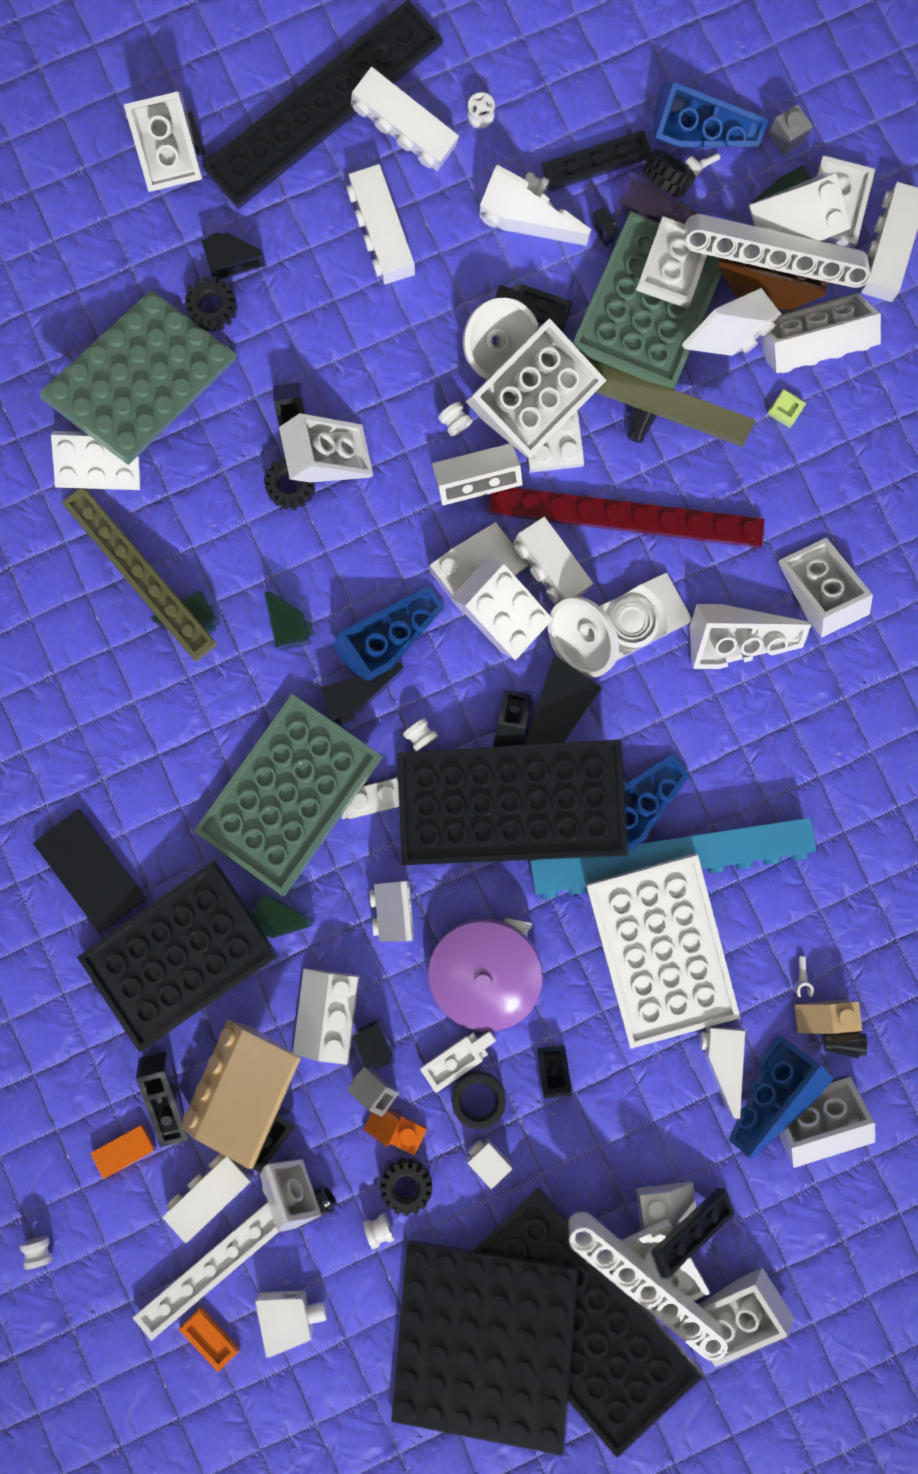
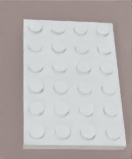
[586,853,740,1048]

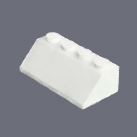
[759,293,881,373]

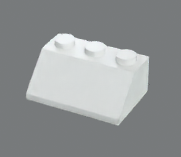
[293,968,360,1064]
[779,1077,875,1168]

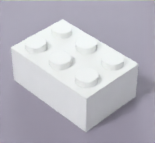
[450,556,553,660]

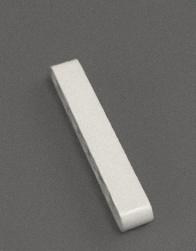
[685,214,871,288]
[568,1212,727,1360]

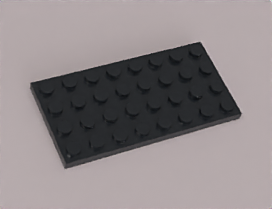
[397,739,629,865]
[474,1187,704,1458]

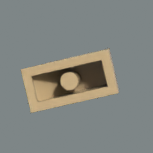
[794,999,862,1034]

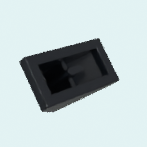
[537,1046,572,1098]

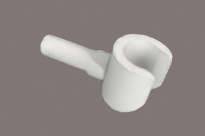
[685,153,720,178]
[793,956,814,997]

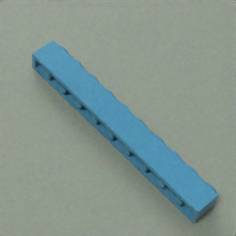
[529,818,817,899]

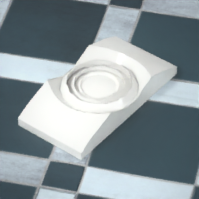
[600,573,692,661]

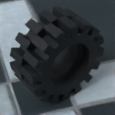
[643,149,696,198]
[185,276,237,332]
[264,457,316,510]
[380,1158,432,1216]

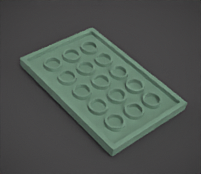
[573,211,722,390]
[39,290,237,465]
[194,694,383,897]

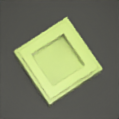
[767,389,806,428]

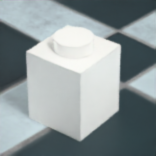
[467,1138,512,1189]

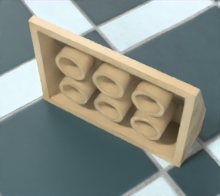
[180,1020,301,1169]

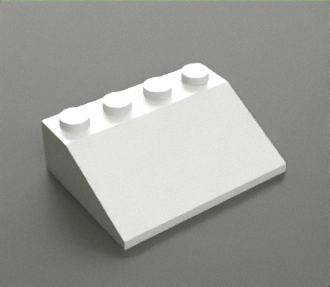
[466,318,607,459]

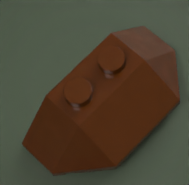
[718,257,827,311]

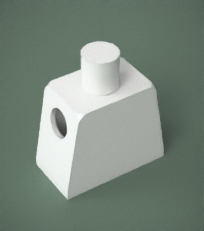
[255,1291,327,1358]

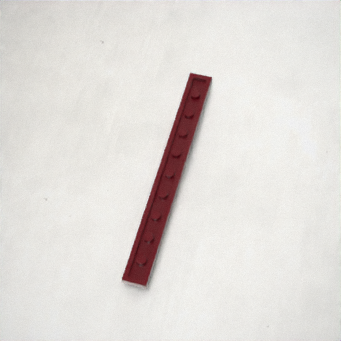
[488,488,765,548]

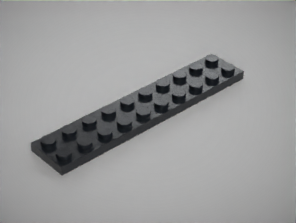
[202,0,443,209]

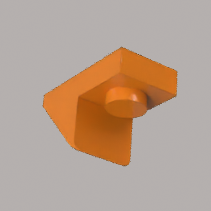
[363,1109,427,1156]

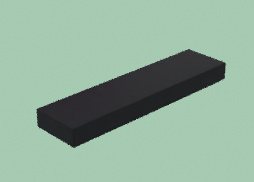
[542,130,652,192]
[650,1188,735,1279]

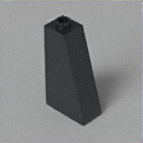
[524,656,602,745]

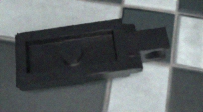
[495,284,573,330]

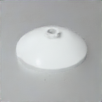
[463,298,539,380]
[548,596,619,678]

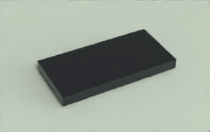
[33,809,147,933]

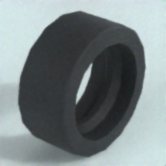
[451,1071,506,1129]

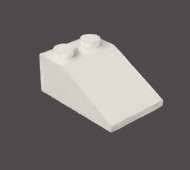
[124,92,202,192]
[748,173,851,252]
[682,288,781,356]
[279,413,373,482]
[430,522,529,615]
[778,537,873,638]
[370,881,414,942]
[689,1268,795,1367]

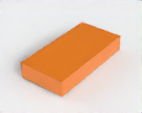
[90,1124,156,1179]
[178,1306,240,1372]

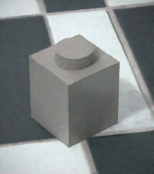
[768,104,813,156]
[347,1067,400,1117]

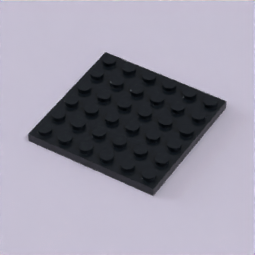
[391,1240,579,1456]

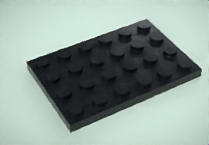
[77,861,279,1052]

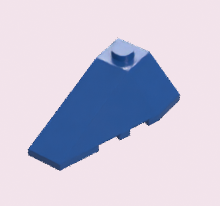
[653,82,769,147]
[333,585,444,681]
[620,753,689,857]
[729,1035,834,1159]

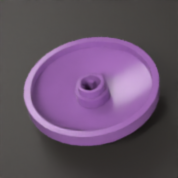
[428,919,543,1032]

